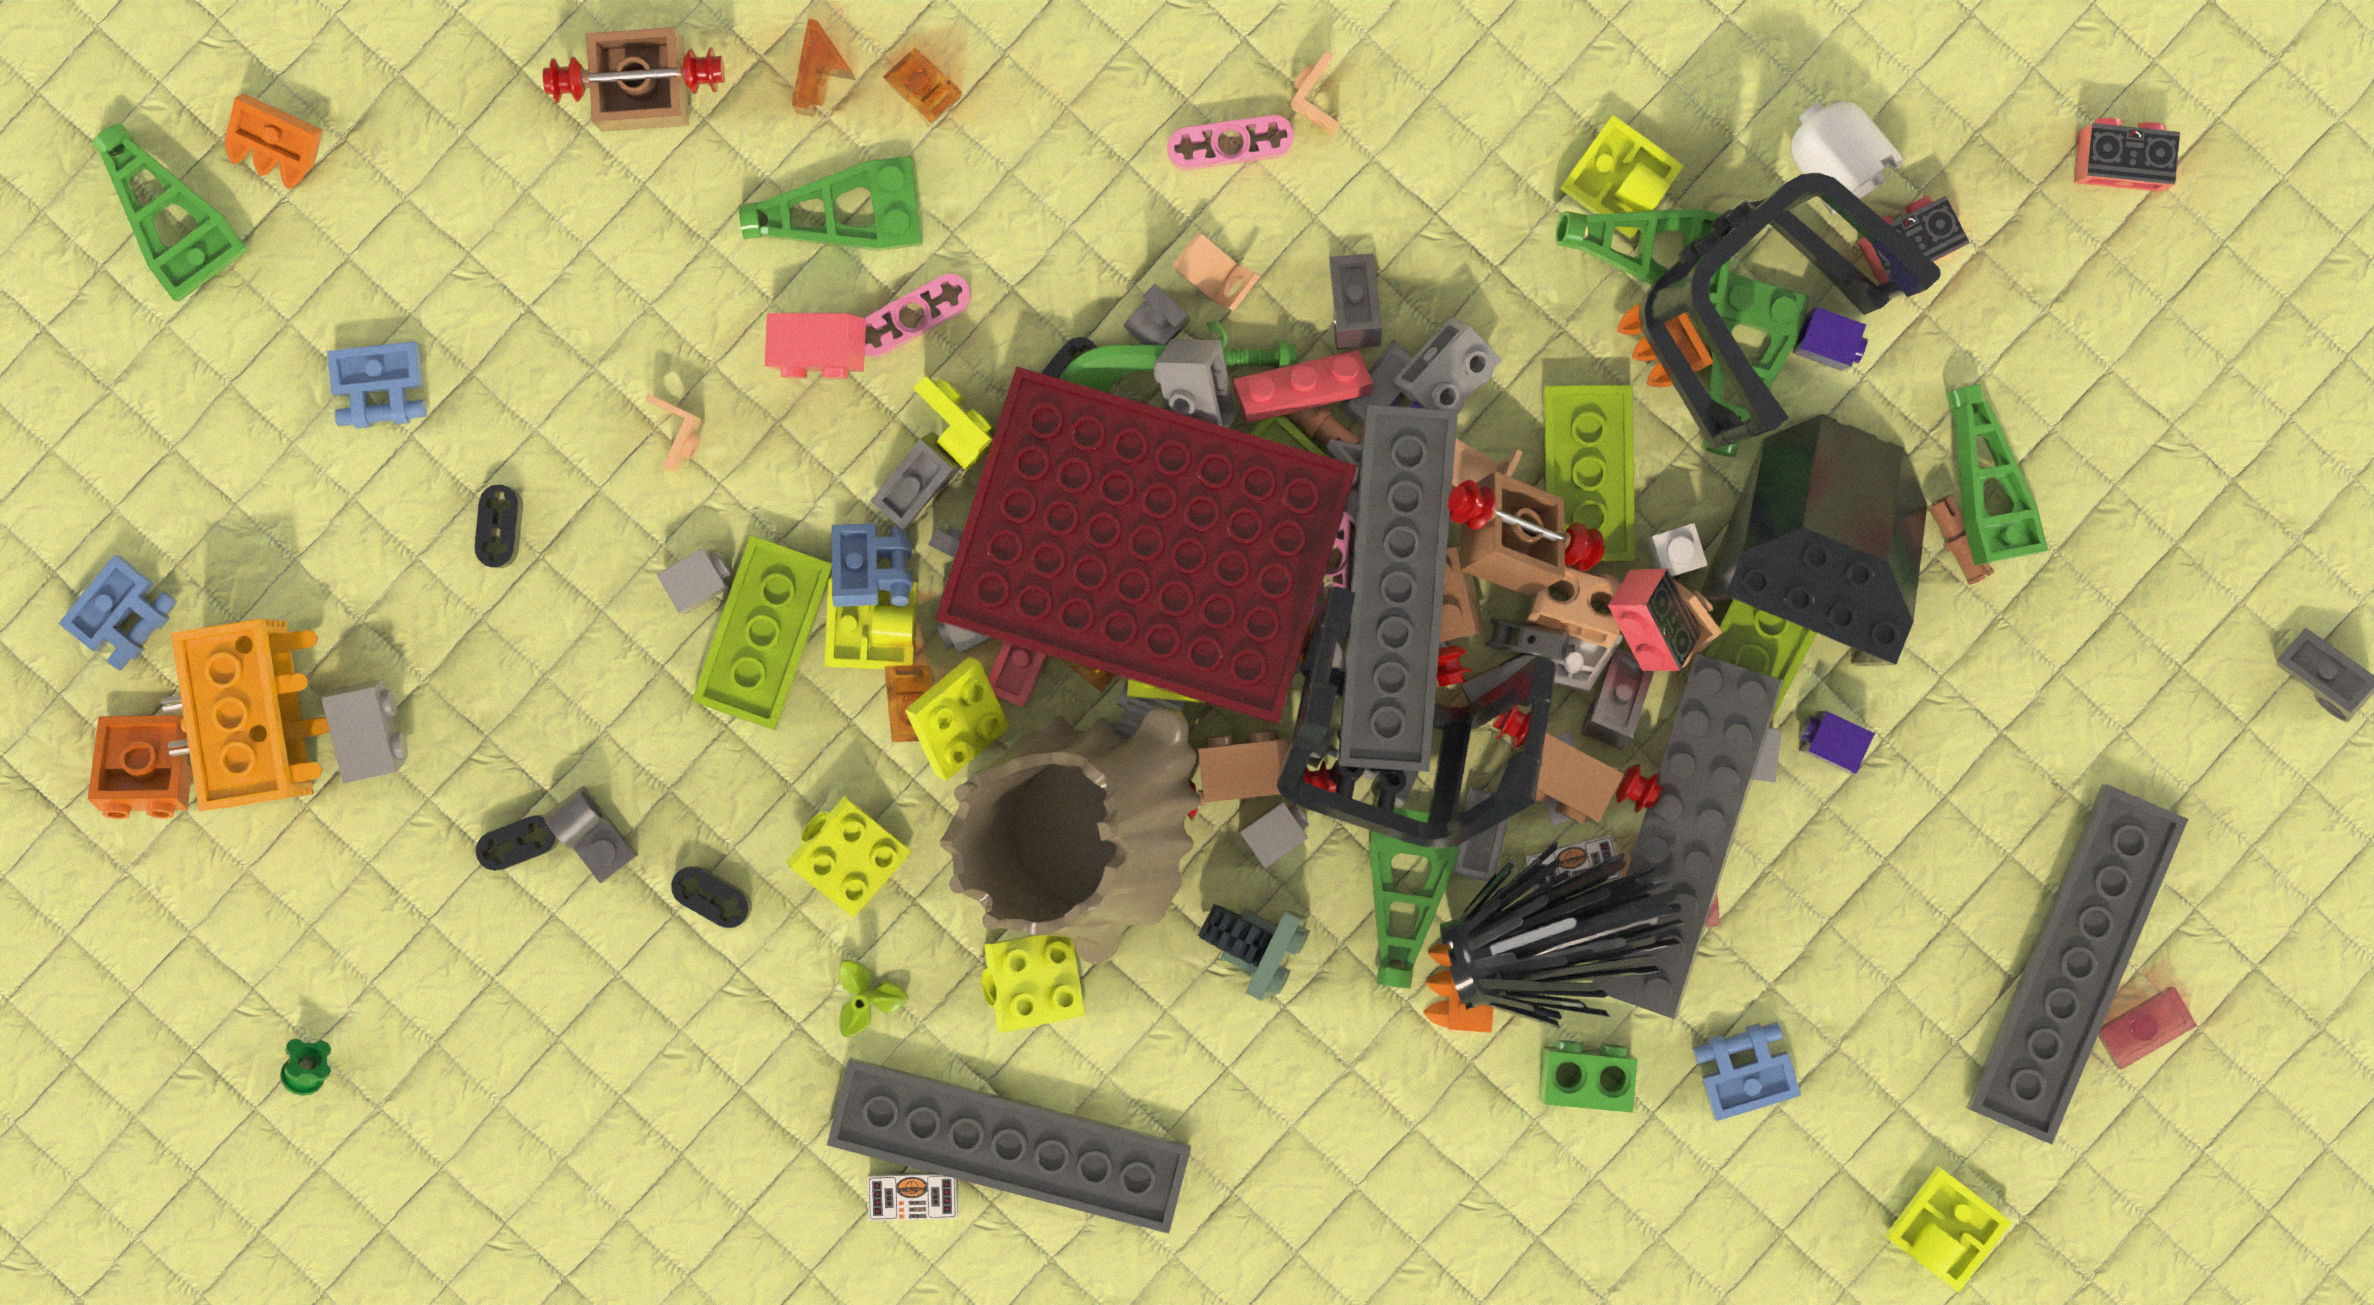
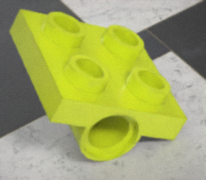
[1559,115,1684,240]
[913,376,996,471]
[824,579,918,671]
[905,656,1010,781]
[786,796,912,918]
[981,935,1085,1033]
[1885,1166,2012,1293]

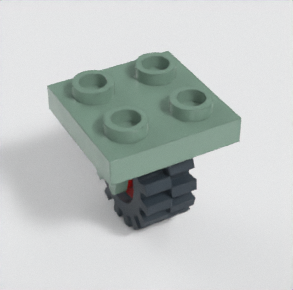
[1198,904,1310,1001]

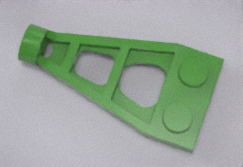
[92,123,249,302]
[739,156,923,251]
[1555,209,1730,305]
[1701,272,1810,457]
[1946,384,2048,566]
[1369,805,1459,989]

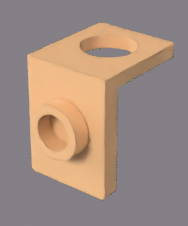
[1291,51,1340,137]
[1172,233,1260,311]
[645,394,703,473]
[1452,438,1523,487]
[1673,579,1722,667]

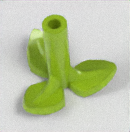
[839,960,909,1037]

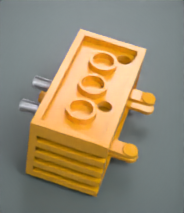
[161,619,330,812]

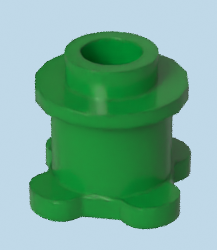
[280,1039,331,1096]

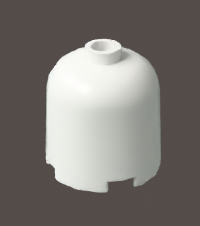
[1790,101,1904,215]

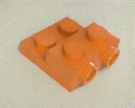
[88,715,192,819]

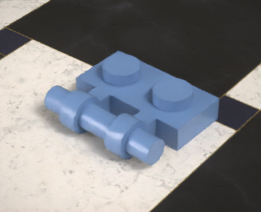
[327,341,427,429]
[832,523,913,607]
[58,555,177,671]
[1692,1022,1801,1121]

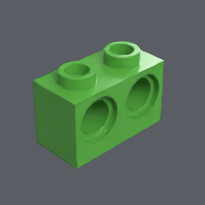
[1539,1040,1638,1113]

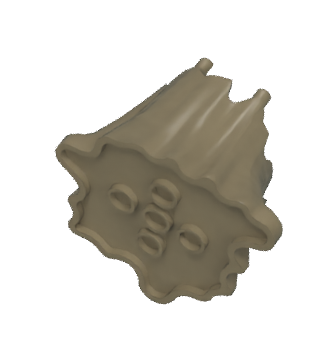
[940,707,1201,964]

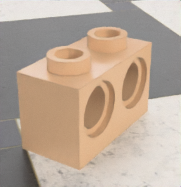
[1525,565,1621,648]

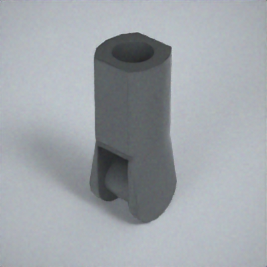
[1485,618,1569,661]
[1459,654,1534,704]

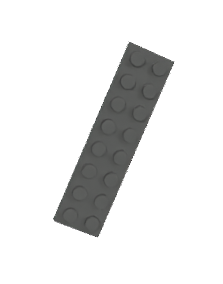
[1338,404,1458,772]
[1592,653,1784,1019]
[1966,784,2188,1145]
[827,1058,1191,1234]

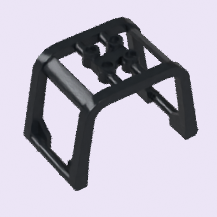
[1639,172,1941,449]
[1276,586,1556,848]

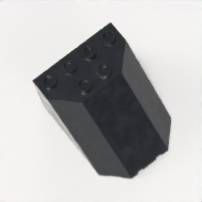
[1700,414,1927,667]

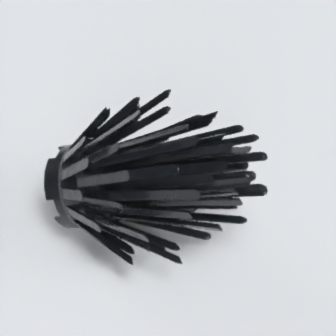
[1440,841,1686,1028]

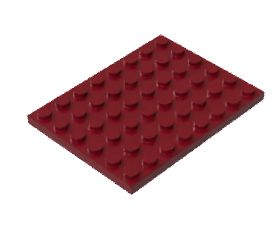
[935,366,1357,725]

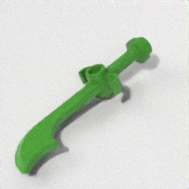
[1059,321,1297,393]

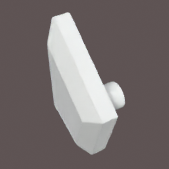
[1551,634,1623,693]

